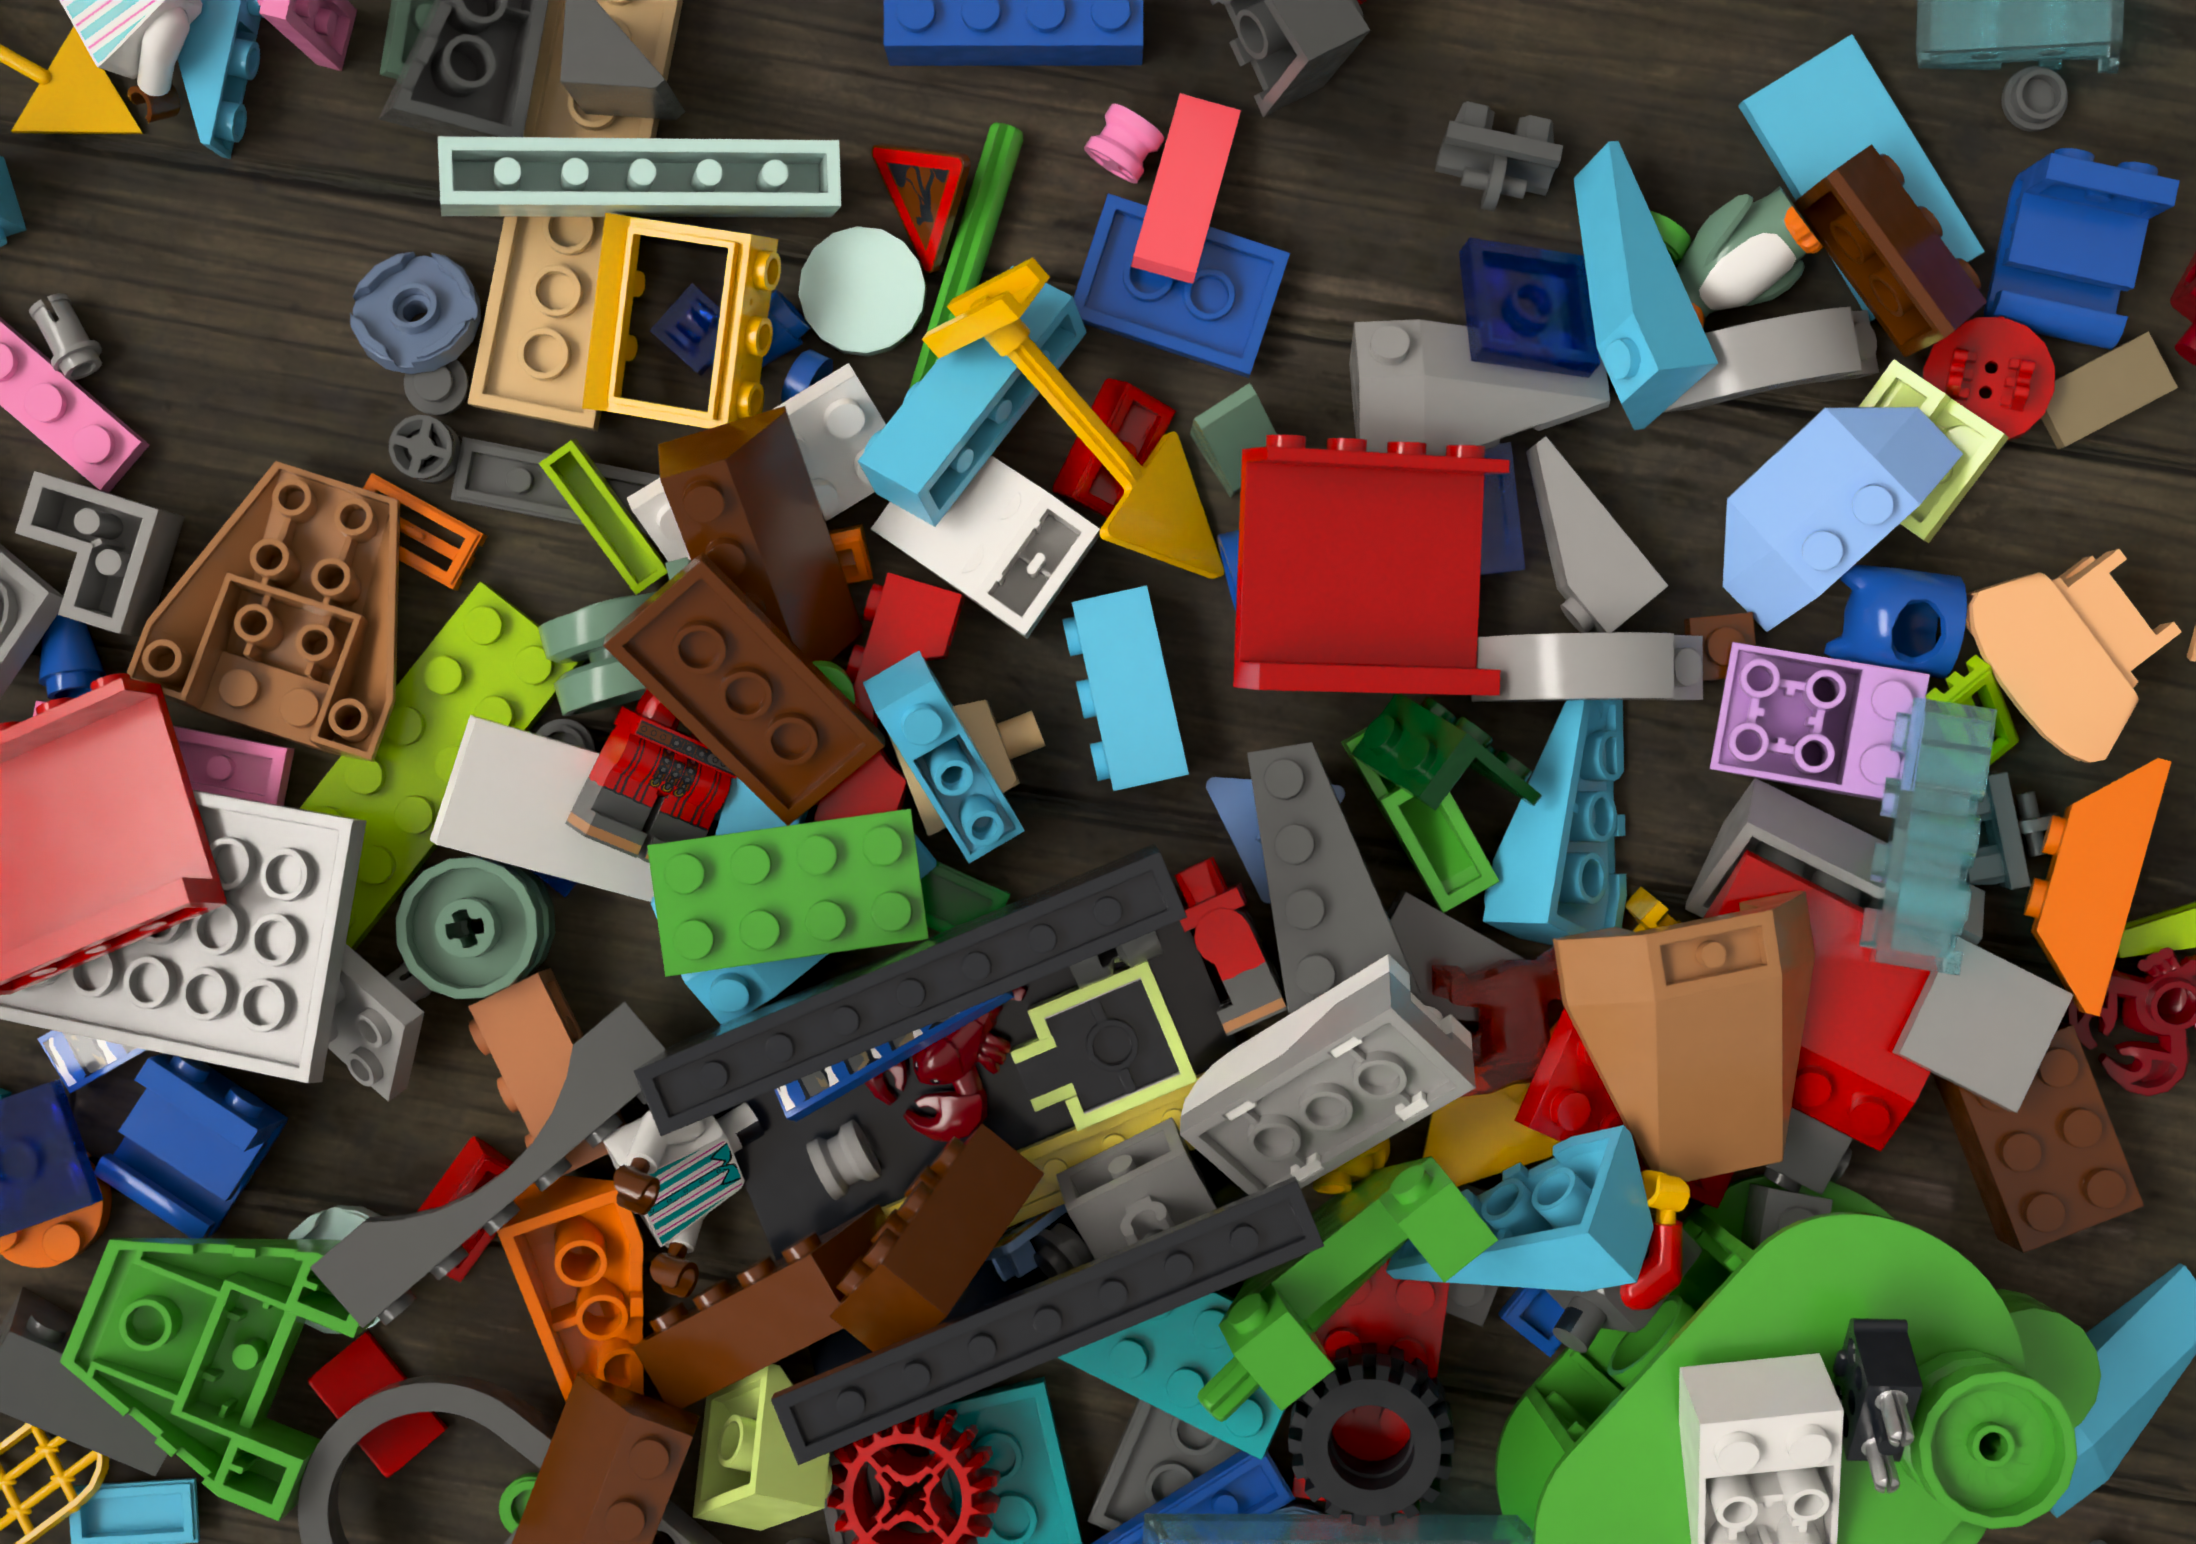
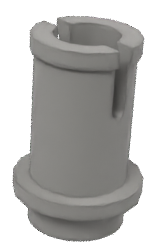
[29,293,102,380]

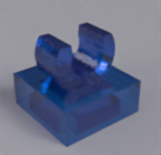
[650,283,721,376]

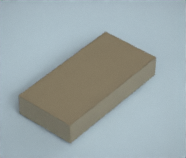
[2041,331,2178,449]

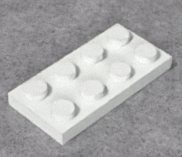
[627,363,886,562]

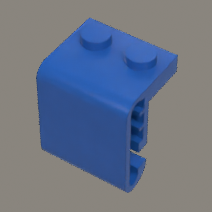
[1984,148,2180,349]
[94,1053,288,1238]

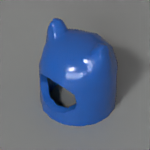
[1824,565,1967,679]

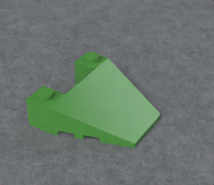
[1218,1156,1498,1412]
[60,1238,376,1521]

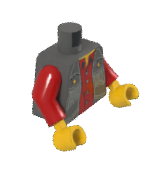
[1545,1170,1702,1353]

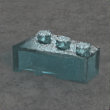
[1916,0,2124,73]

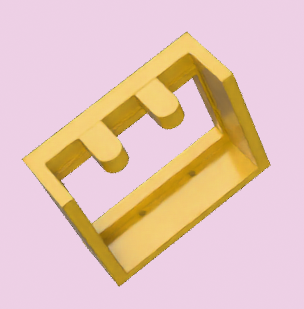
[582,213,781,429]

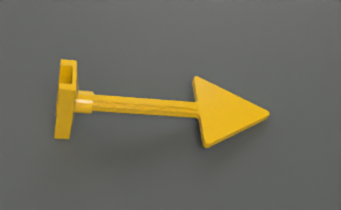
[922,257,1224,579]
[1422,887,1682,1187]

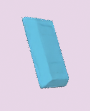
[68,1478,200,1544]

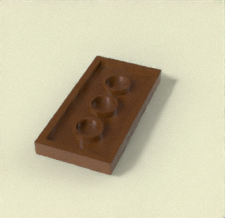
[603,552,885,826]

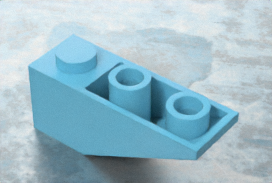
[177,0,264,159]
[863,650,1025,863]

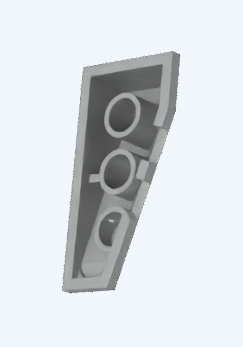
[1349,319,1611,456]

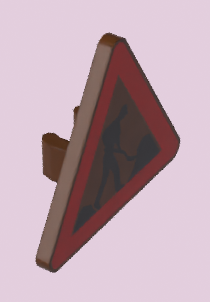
[871,143,971,274]

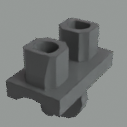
[1435,101,1563,212]
[1945,771,2060,890]

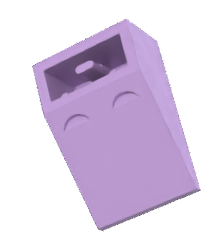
[1710,642,1930,804]

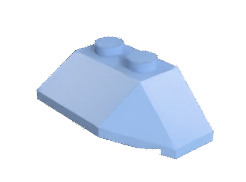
[1722,407,1963,632]

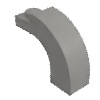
[1664,306,1879,412]
[1471,632,1703,702]

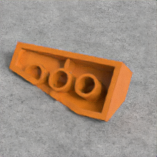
[497,1175,644,1402]

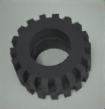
[1288,1343,1454,1527]

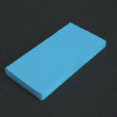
[1738,34,1985,321]

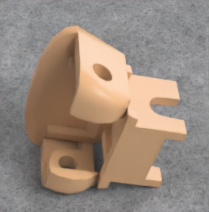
[1965,549,2181,763]

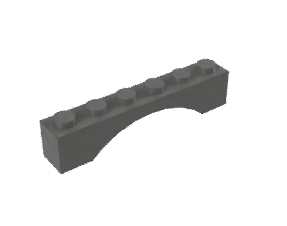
[310,1001,666,1328]

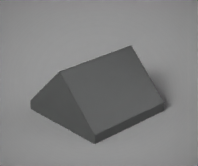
[560,0,686,120]

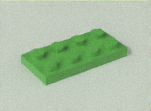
[647,809,929,977]

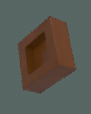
[1684,612,1756,681]

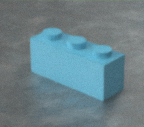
[1062,585,1189,791]

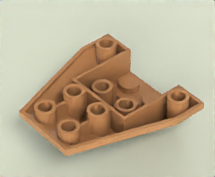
[127,461,400,762]
[1553,890,1815,1182]

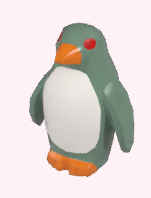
[1676,186,1823,327]

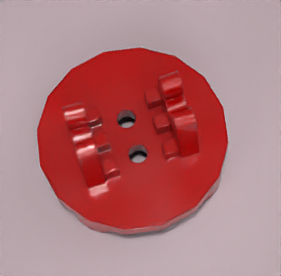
[1923,317,2055,441]

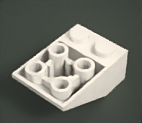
[871,456,1100,639]
[1679,1353,1844,1544]

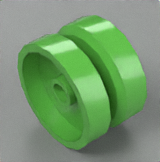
[1900,1350,2077,1529]

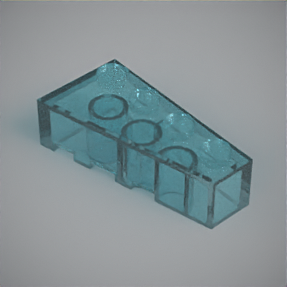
[1859,697,1997,976]

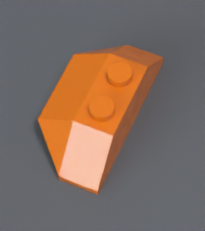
[2024,758,2172,1017]

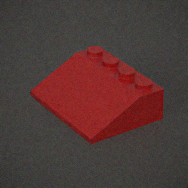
[1703,850,1942,1152]

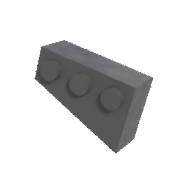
[0,1287,168,1476]

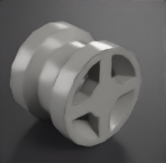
[806,1119,882,1201]

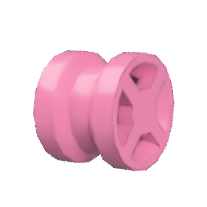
[1084,104,1165,183]

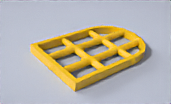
[0,1423,109,1544]

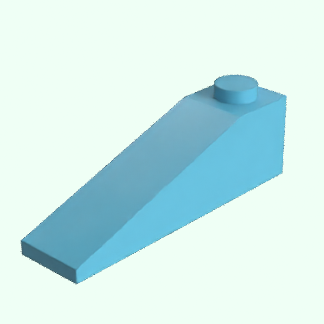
[2050,1263,2196,1518]

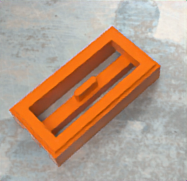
[363,473,487,591]

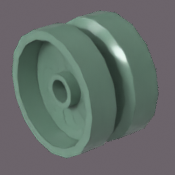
[538,592,655,716]
[396,855,556,999]

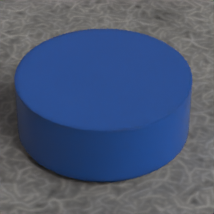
[781,349,833,403]

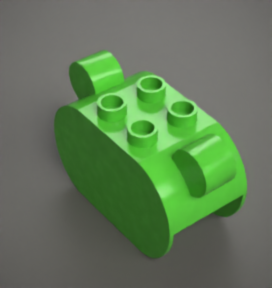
[1495,1174,2101,1544]

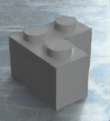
[15,471,185,637]

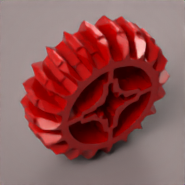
[827,1409,1001,1544]

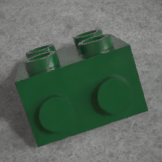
[1351,693,1542,811]

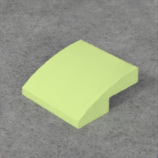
[1859,360,2009,543]

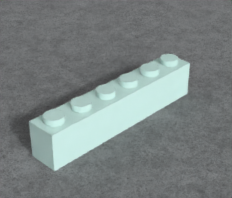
[438,136,841,217]

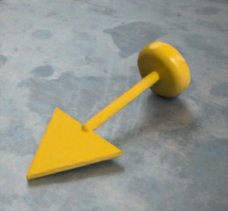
[0,26,143,134]

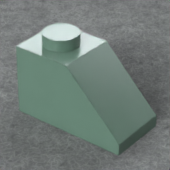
[1190,383,1277,498]

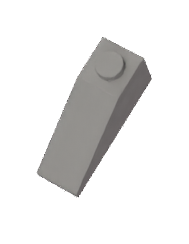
[1526,436,1669,633]

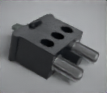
[1833,1318,1923,1494]

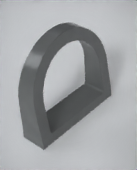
[298,1374,558,1544]

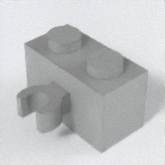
[1056,1117,1217,1259]

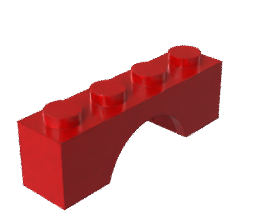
[814,573,965,821]

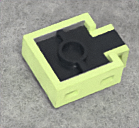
[1010,961,1198,1131]

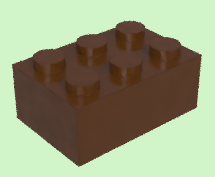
[1933,1022,2144,1253]
[829,1124,1044,1352]

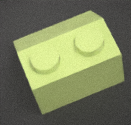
[693,1364,832,1531]

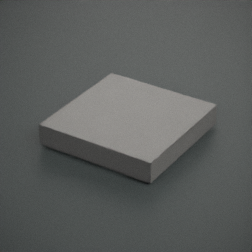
[1892,935,2074,1113]

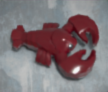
[2065,947,2196,1096]
[864,985,1028,1142]

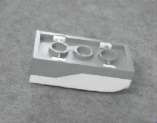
[1180,954,1476,1195]

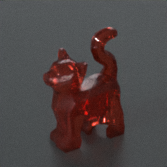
[1432,945,1562,1097]

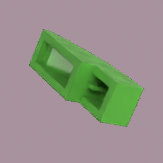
[1341,727,1500,913]

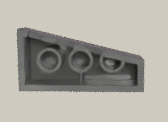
[379,0,549,137]
[1210,0,1370,117]
[1247,742,1421,1013]

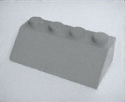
[1685,778,1985,948]

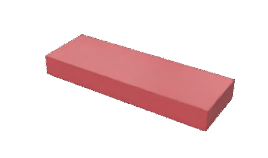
[1131,93,1241,284]

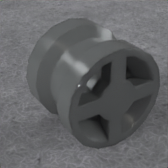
[389,415,462,484]

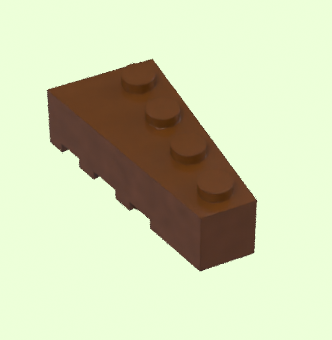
[633,1204,887,1409]

